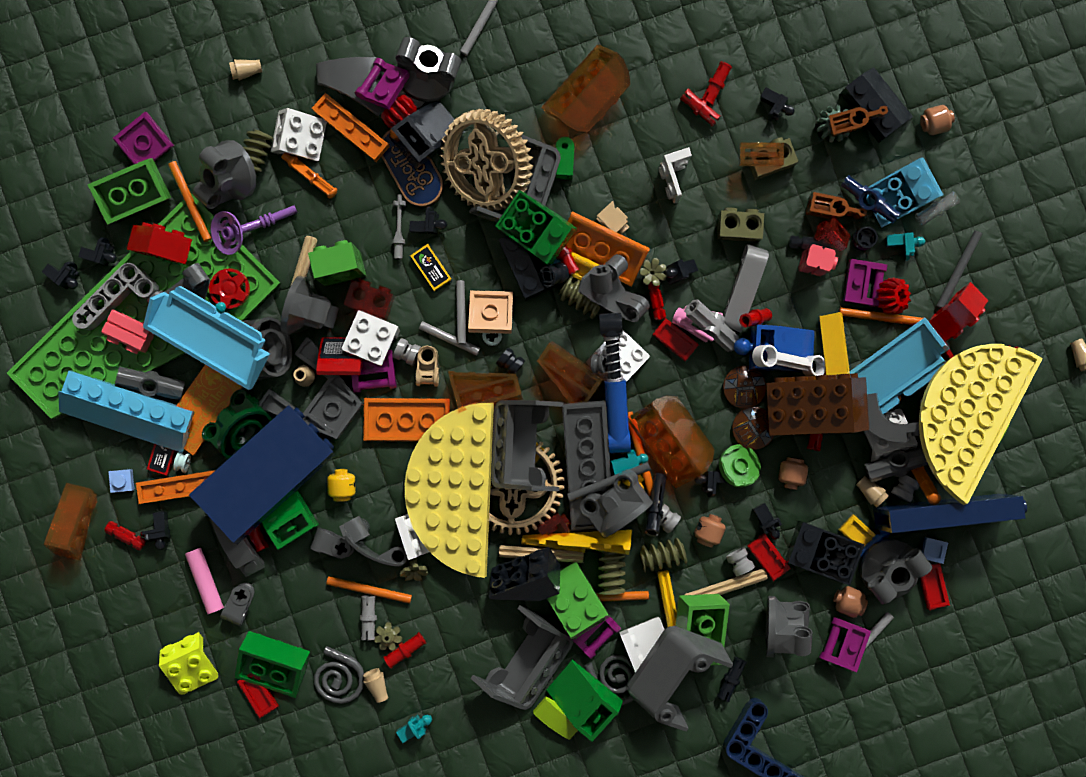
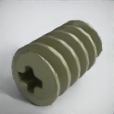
[243,129,274,178]
[558,275,601,319]
[640,538,687,573]
[598,551,626,595]

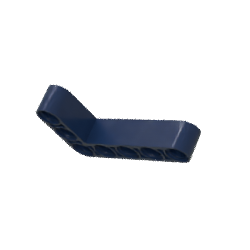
[723,698,804,777]

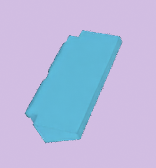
[143,286,270,390]
[850,317,950,415]

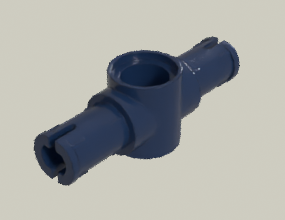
[841,175,901,224]

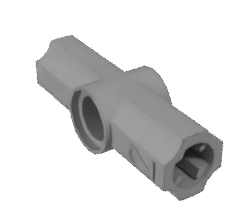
[684,299,739,352]

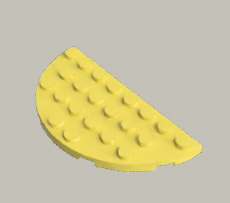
[919,344,1043,505]
[405,403,494,578]

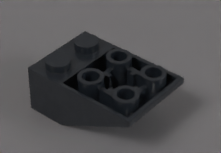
[389,100,465,170]
[784,521,864,586]
[489,547,561,601]

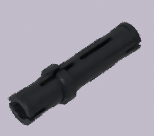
[645,473,667,536]

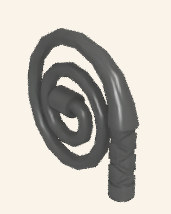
[314,646,364,704]
[584,655,635,705]

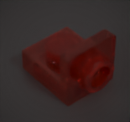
[814,217,850,251]
[537,512,571,535]

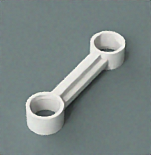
[752,345,826,376]

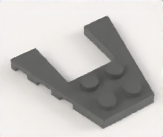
[259,337,364,439]

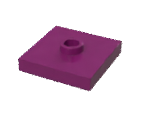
[113,112,174,164]

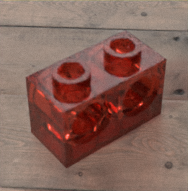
[344,279,395,320]

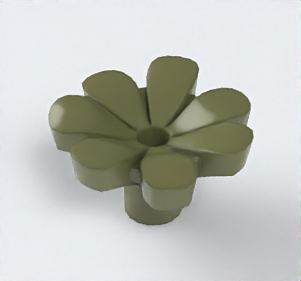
[639,258,666,286]
[400,558,428,581]
[374,622,402,651]

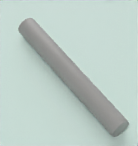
[460,0,498,56]
[456,280,466,345]
[419,321,480,356]
[865,612,894,649]

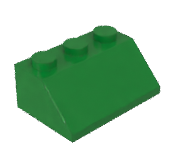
[234,631,310,698]

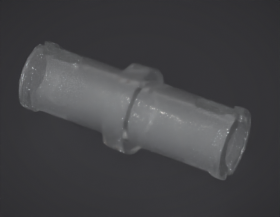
[915,191,960,226]

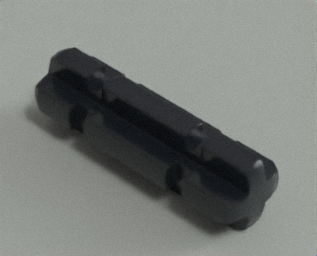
[789,236,832,250]

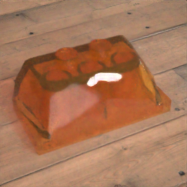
[541,44,630,132]
[628,396,714,489]

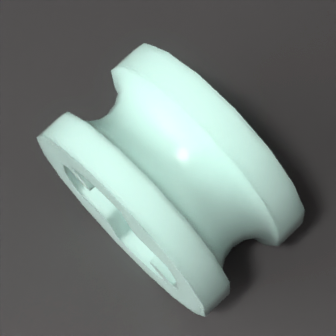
[482,333,502,346]
[174,452,191,473]

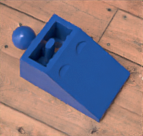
[734,325,815,373]

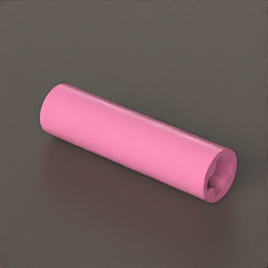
[185,548,224,614]

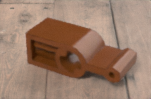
[828,106,888,137]
[806,192,867,220]

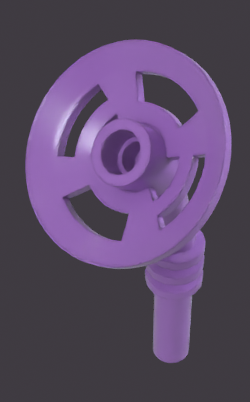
[211,205,297,255]

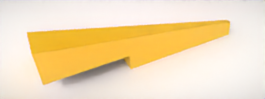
[521,530,632,555]

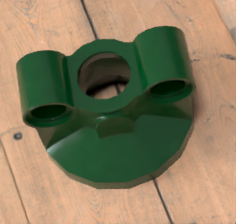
[202,389,273,460]

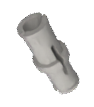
[360,595,377,640]

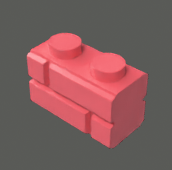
[798,244,838,277]
[101,310,155,354]

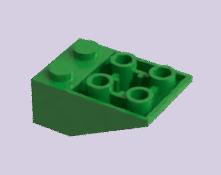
[495,190,577,264]
[262,490,319,550]
[546,659,623,742]

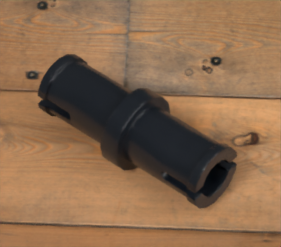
[717,656,747,702]

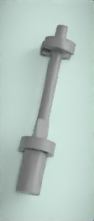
[392,195,406,259]

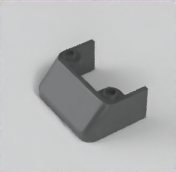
[469,131,561,223]
[491,400,563,491]
[471,605,573,710]
[627,626,733,732]

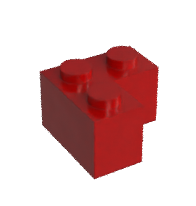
[127,222,192,264]
[929,282,988,341]

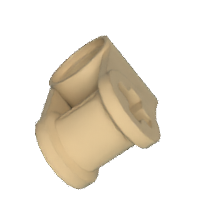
[416,345,439,387]

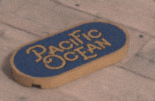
[381,130,443,207]

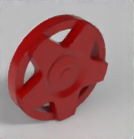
[209,268,250,309]

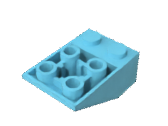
[866,158,943,228]

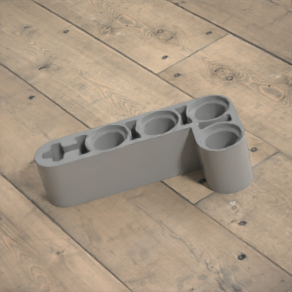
[723,244,769,332]
[72,263,160,331]

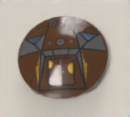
[723,366,766,408]
[732,407,774,450]

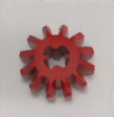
[381,94,417,128]
[876,278,911,314]

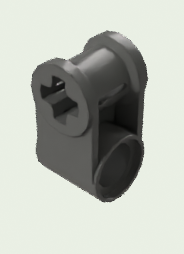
[310,528,354,559]
[220,582,255,627]

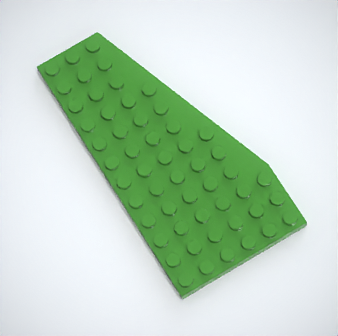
[7,193,281,419]

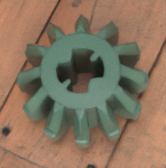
[816,105,850,142]

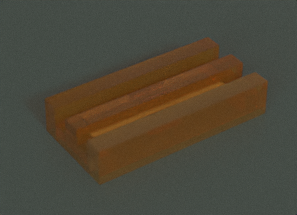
[739,142,784,166]

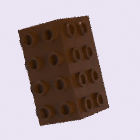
[766,373,869,435]

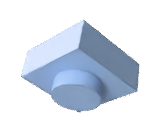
[109,469,134,493]
[922,537,948,564]

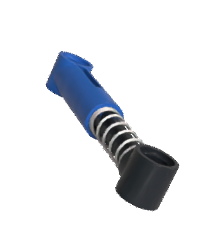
[599,313,631,454]

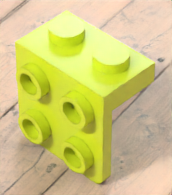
[159,632,218,695]

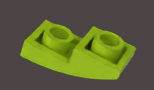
[533,696,578,740]

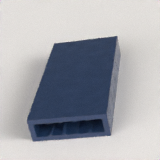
[189,405,335,545]
[873,494,1027,533]

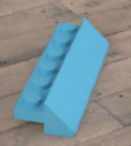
[58,371,194,453]

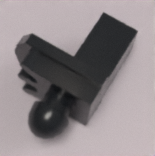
[760,87,795,121]
[409,207,447,234]
[78,237,117,266]
[664,259,698,285]
[42,261,80,289]
[694,471,727,498]
[753,503,782,539]
[140,511,171,550]

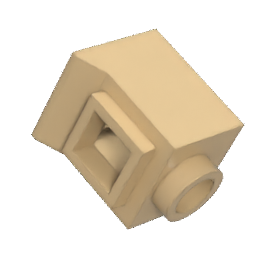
[596,201,629,235]

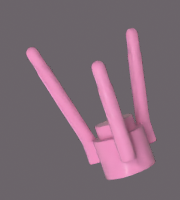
[672,305,723,342]

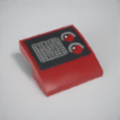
[316,337,363,375]

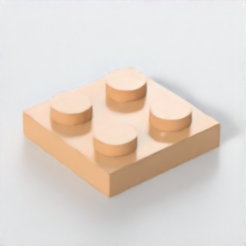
[468,290,513,334]

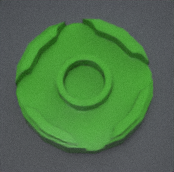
[719,444,761,488]

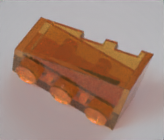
[537,341,605,403]
[448,371,523,412]
[44,483,97,561]

